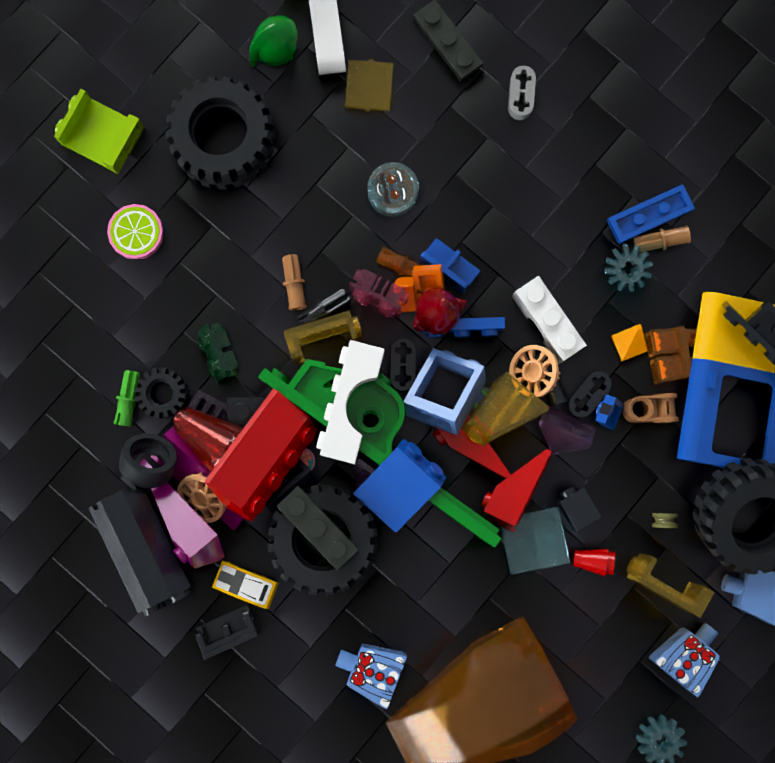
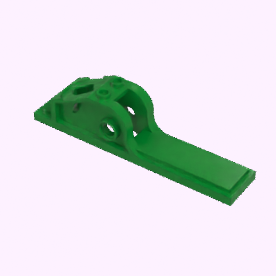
[258,359,501,548]

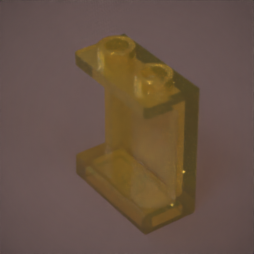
[283,311,362,364]
[627,553,714,618]

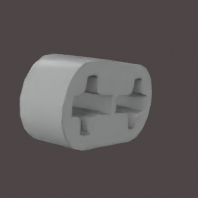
[508,66,536,120]

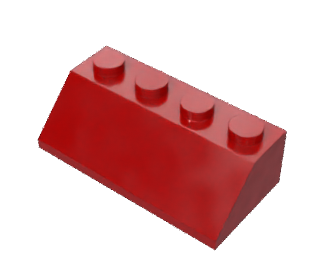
[204,389,318,522]

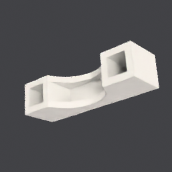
[316,340,385,464]

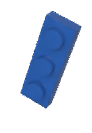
[606,184,695,245]
[420,317,505,339]

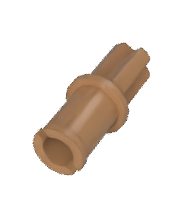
[633,225,691,252]
[282,254,307,311]

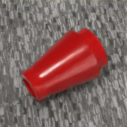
[573,548,616,577]

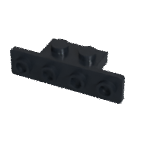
[722,300,775,365]

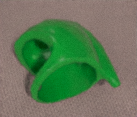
[249,15,297,67]

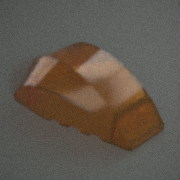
[386,616,577,763]

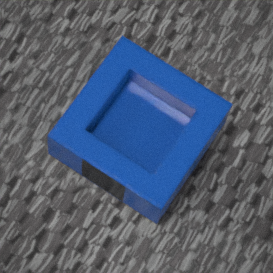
[595,394,624,431]

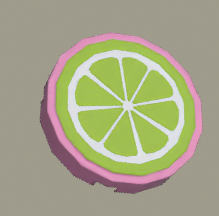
[107,204,164,260]

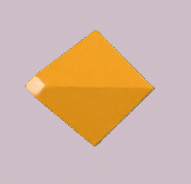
[611,324,648,362]

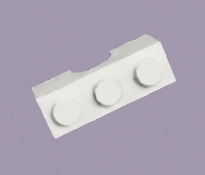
[512,276,587,365]

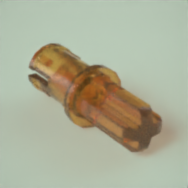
[376,247,422,277]

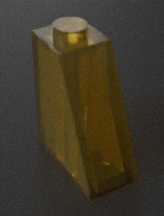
[461,372,549,447]

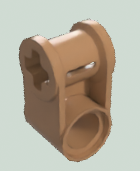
[622,393,679,423]

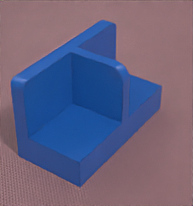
[419,238,480,294]

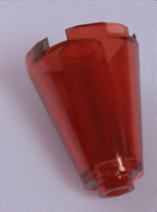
[173,408,243,472]

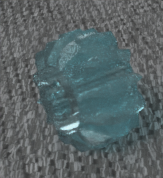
[604,244,653,292]
[636,715,687,763]

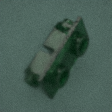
[198,322,239,383]

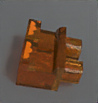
[645,326,697,385]

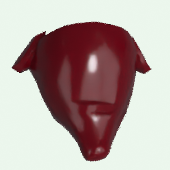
[413,288,467,335]

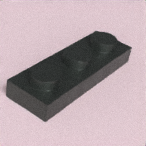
[413,0,483,82]
[277,486,359,570]

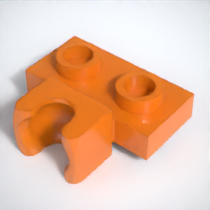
[393,264,445,312]

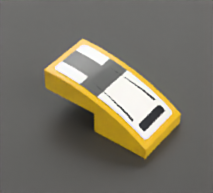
[212,561,279,610]

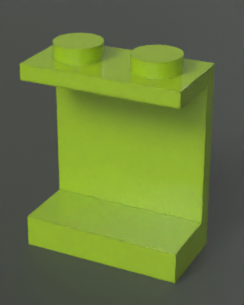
[54,89,144,174]

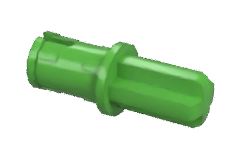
[113,370,140,427]

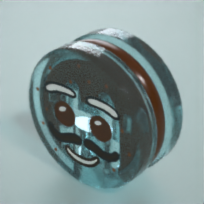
[367,162,419,217]

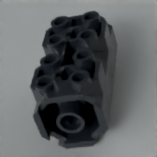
[88,485,195,617]

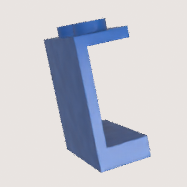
[353,439,447,533]

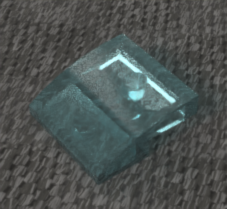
[501,507,570,574]

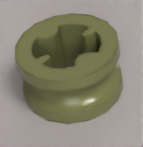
[652,513,678,528]

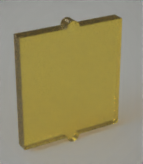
[345,59,393,112]

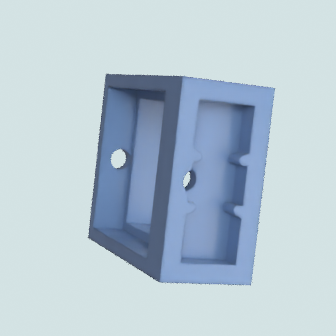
[403,348,486,435]

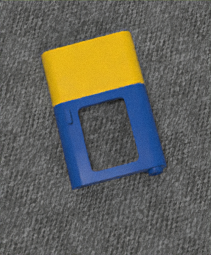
[677,292,775,468]

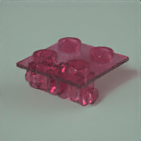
[349,269,409,319]

